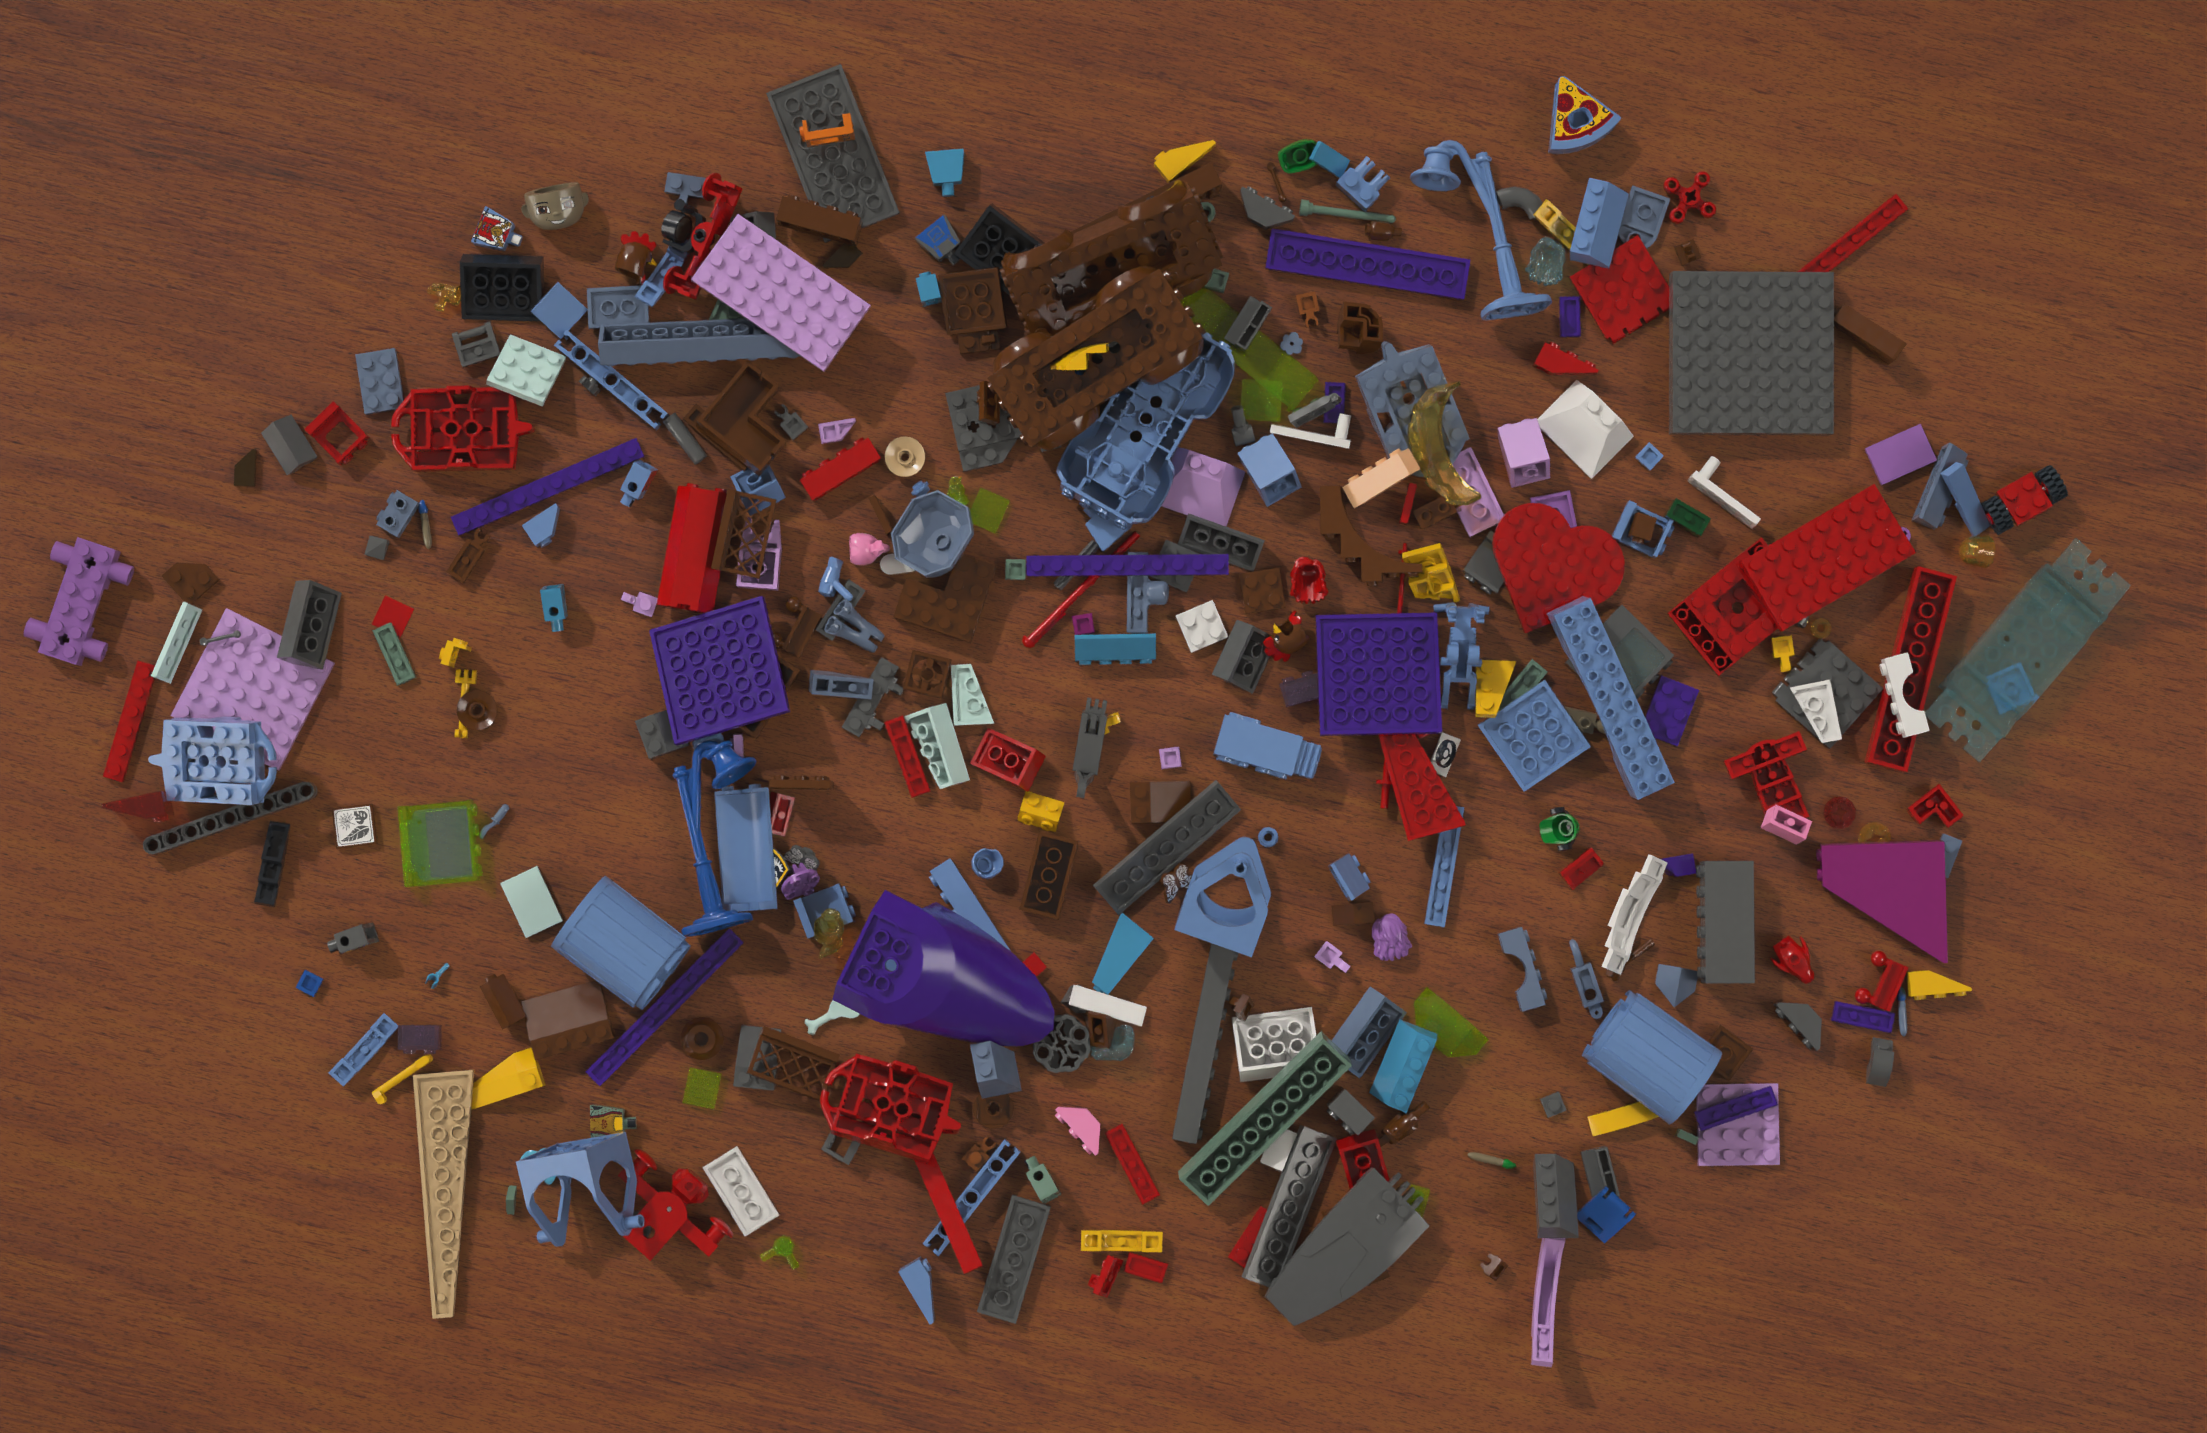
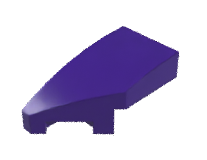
[1661,853,1696,877]

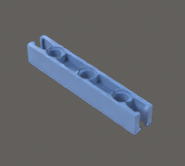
[554,330,669,431]
[923,1139,1021,1256]

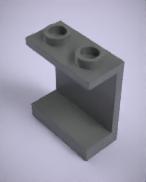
[1462,531,1504,595]

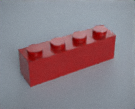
[800,437,882,502]

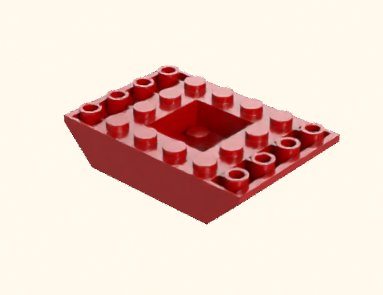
[1667,537,1778,676]

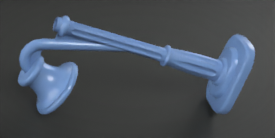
[1410,140,1552,321]

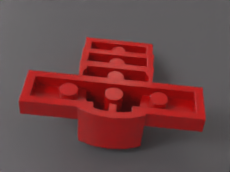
[1723,731,1810,819]

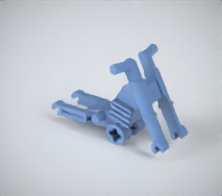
[1433,602,1489,710]

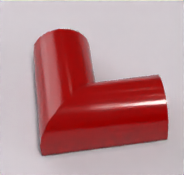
[1906,784,1964,828]

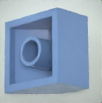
[730,465,786,516]

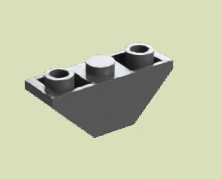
[1240,186,1295,230]
[1774,1002,1822,1051]

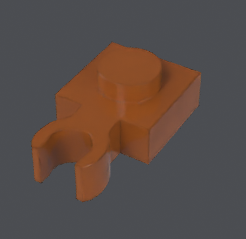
[1295,291,1320,329]
[962,1136,996,1172]

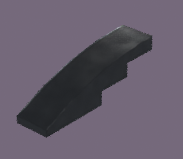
[254,821,290,907]

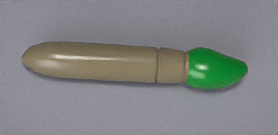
[1467,1152,1516,1169]

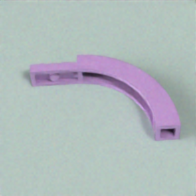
[1531,1238,1565,1367]

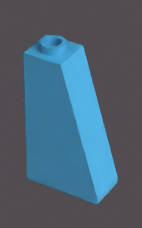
[1092,913,1154,995]

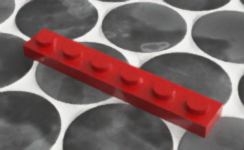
[103,660,155,782]

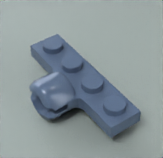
[1127,552,1169,633]

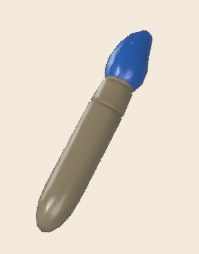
[418,500,432,549]

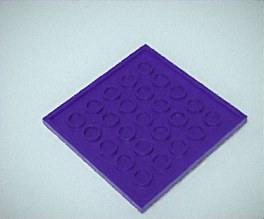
[649,596,790,746]
[1316,613,1442,736]

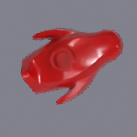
[1770,935,1815,984]

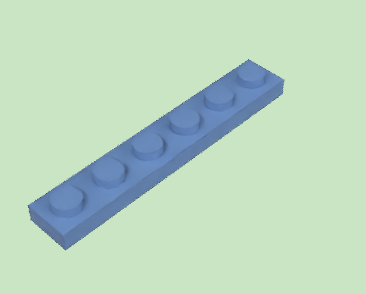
[1424,806,1464,927]

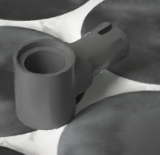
[1231,405,1255,447]

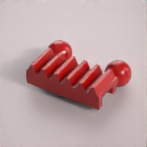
[1854,951,1909,1012]

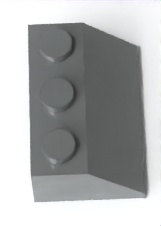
[1212,620,1271,694]

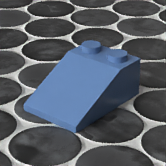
[1328,853,1371,901]
[898,1256,935,1324]

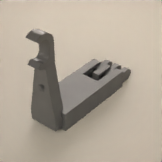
[1072,697,1108,798]

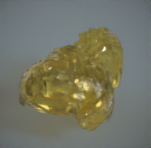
[814,908,844,959]

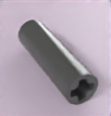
[663,413,707,465]

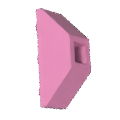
[1055,1106,1100,1156]

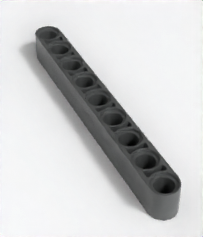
[143,782,318,855]

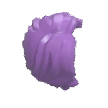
[1372,913,1412,961]

